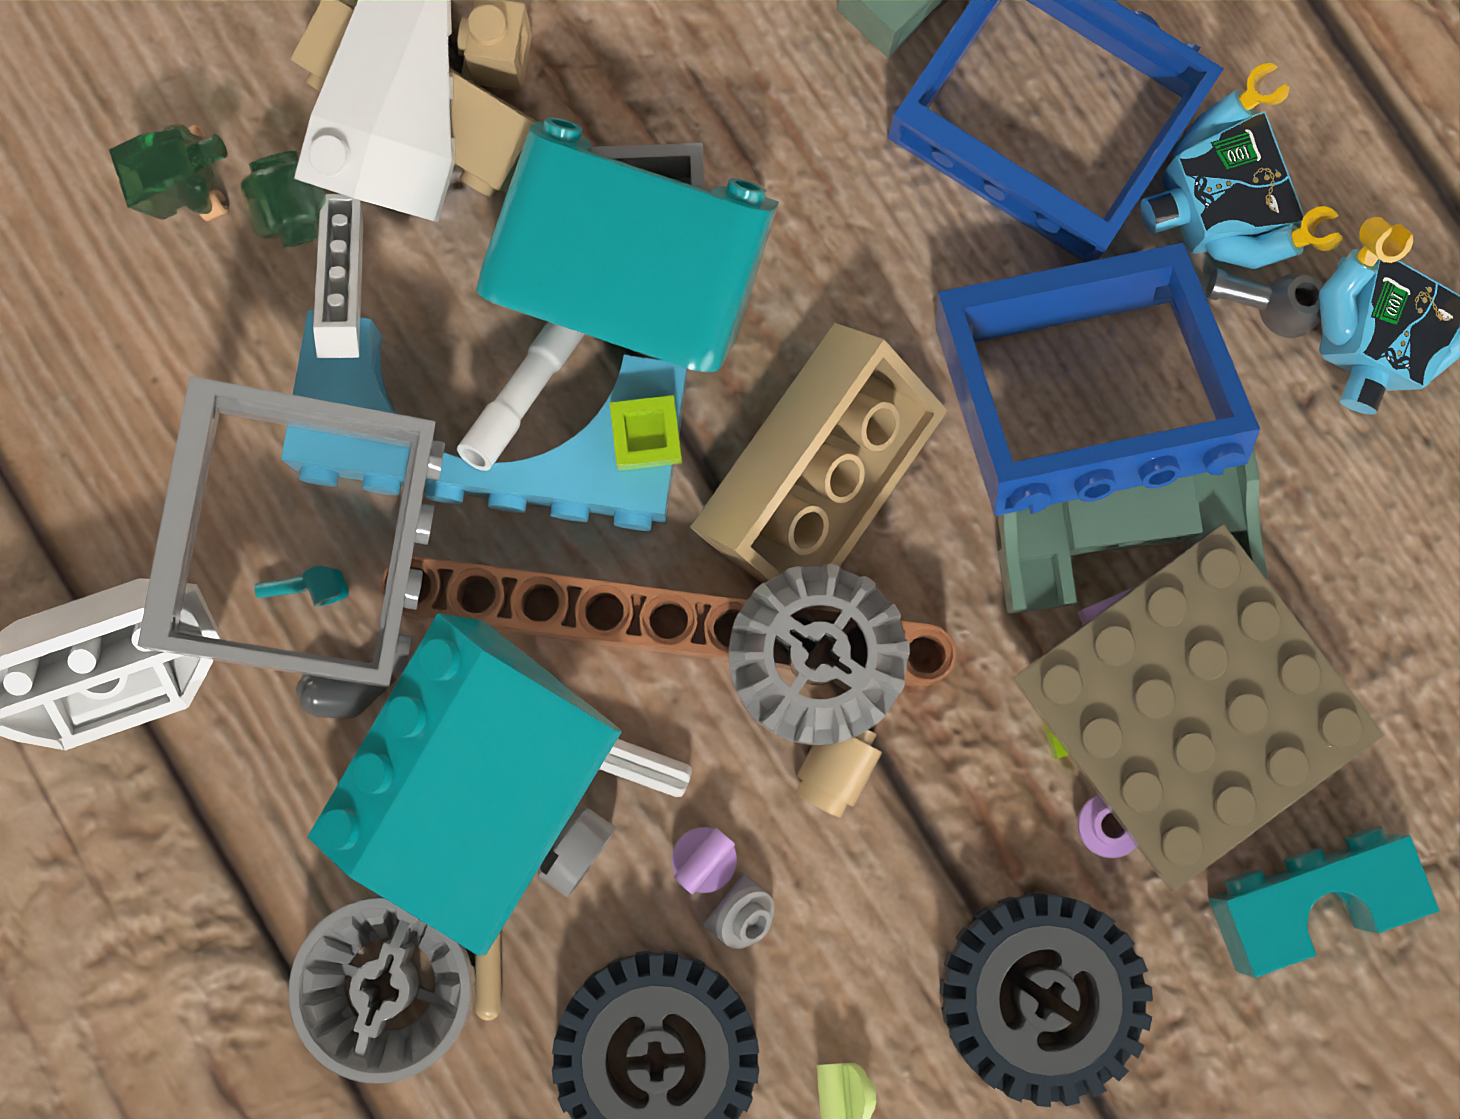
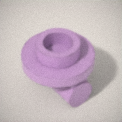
[672,827,737,894]

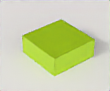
[609,395,682,471]

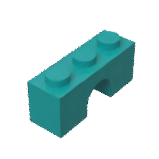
[1208,826,1440,978]

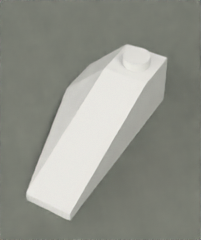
[294,0,456,222]

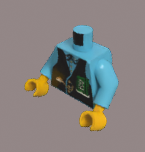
[1141,63,1343,269]
[1318,217,1460,415]

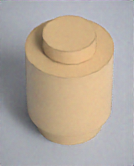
[795,730,882,818]

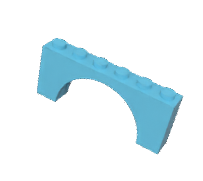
[281,310,688,531]

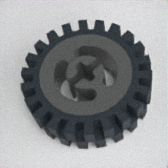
[940,892,1153,1107]
[551,950,759,1119]

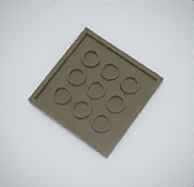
[1012,524,1385,892]

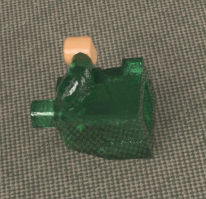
[109,124,229,221]

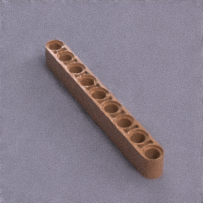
[381,556,956,687]

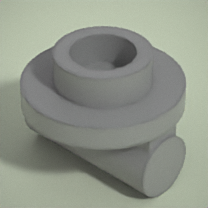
[703,874,774,949]

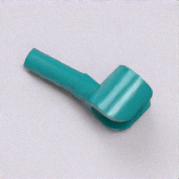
[254,565,349,607]

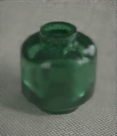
[240,151,333,249]

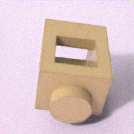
[458,0,532,92]

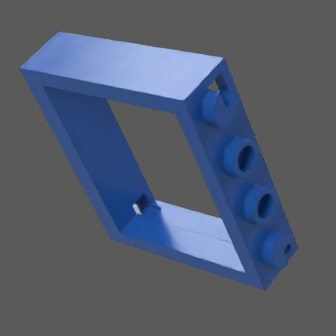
[887,0,1224,262]
[936,242,1260,516]

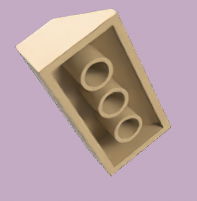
[690,323,948,609]

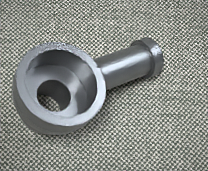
[1206,268,1324,338]

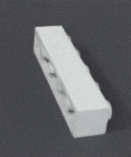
[313,194,363,358]

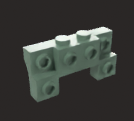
[997,448,1268,614]

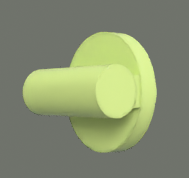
[816,1063,876,1119]

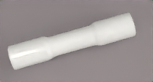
[457,322,585,471]

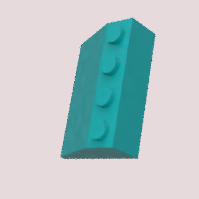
[307,613,622,956]

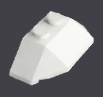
[0,578,223,750]

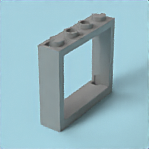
[137,376,445,688]

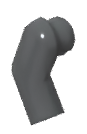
[296,659,397,719]

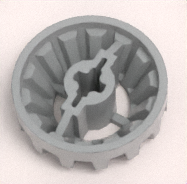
[729,564,910,745]
[289,897,476,1083]

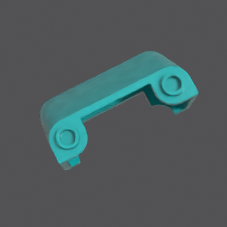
[476,117,779,372]

